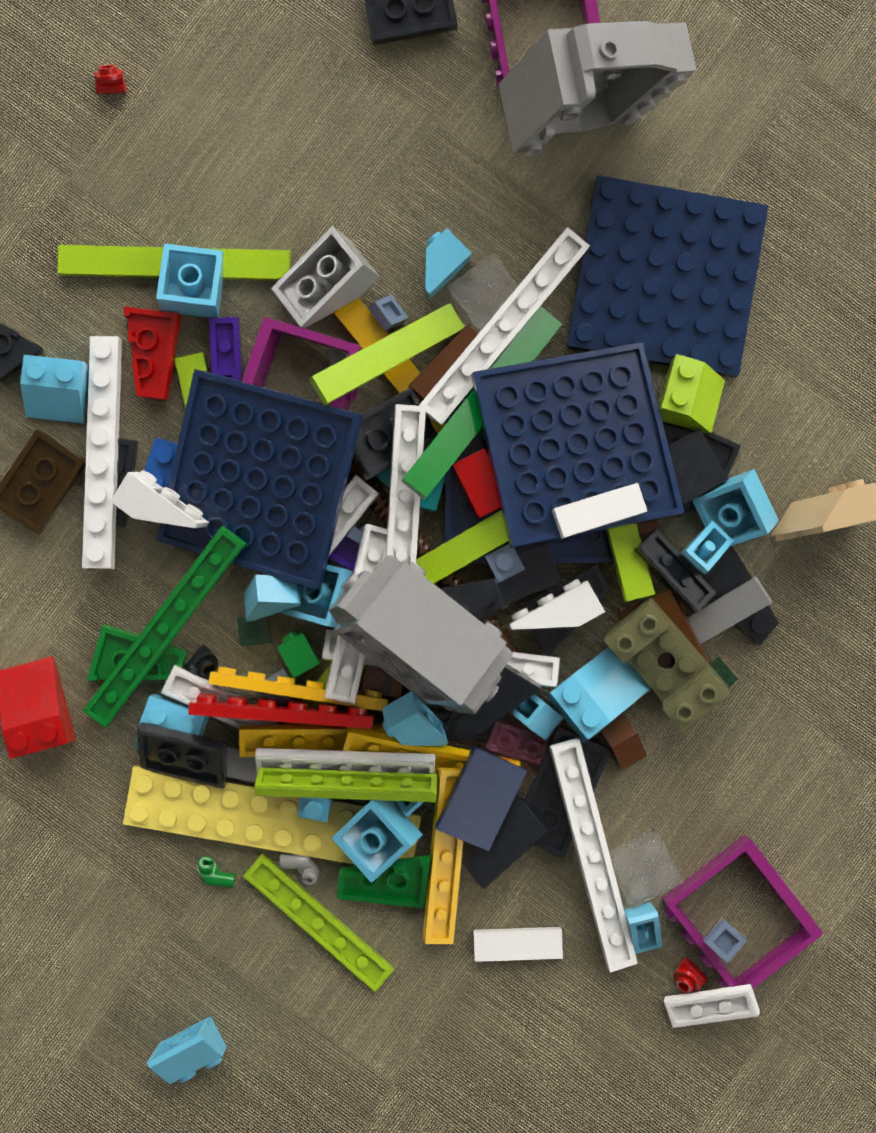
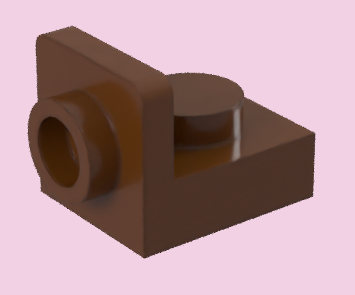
[361,665,396,699]

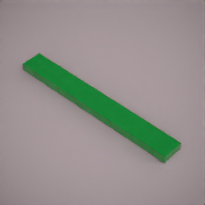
[401,306,562,500]
[82,525,247,729]

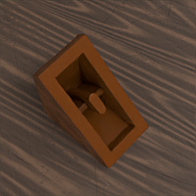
[600,712,647,770]

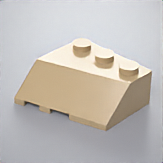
[770,479,876,543]

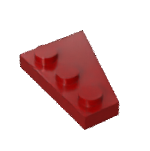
[123,306,182,401]

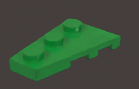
[86,624,188,681]
[337,854,431,909]

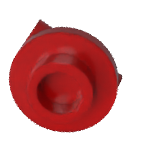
[94,65,127,95]
[673,957,708,993]

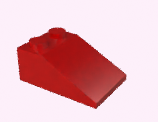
[0,656,76,759]

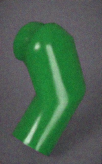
[197,856,236,888]

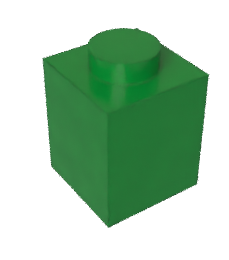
[277,630,322,678]

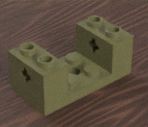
[604,596,730,733]

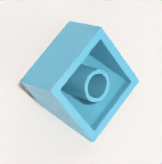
[156,244,224,318]
[20,355,89,424]
[692,469,779,547]
[135,693,210,750]
[332,800,423,883]
[147,1016,227,1085]

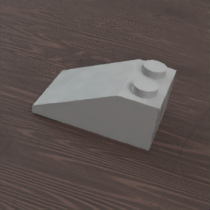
[271,226,380,329]

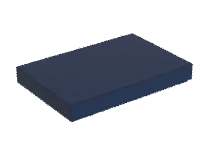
[435,746,527,851]

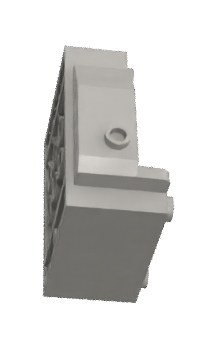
[499,21,697,156]
[328,555,512,714]

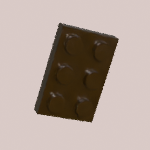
[0,429,86,535]

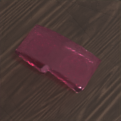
[486,721,550,766]

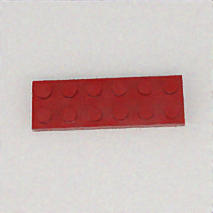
[188,694,373,729]

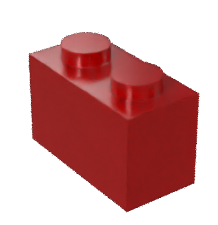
[451,448,501,519]

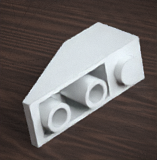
[110,470,209,528]
[508,579,605,630]

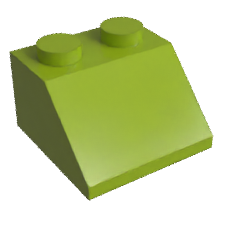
[658,354,725,435]

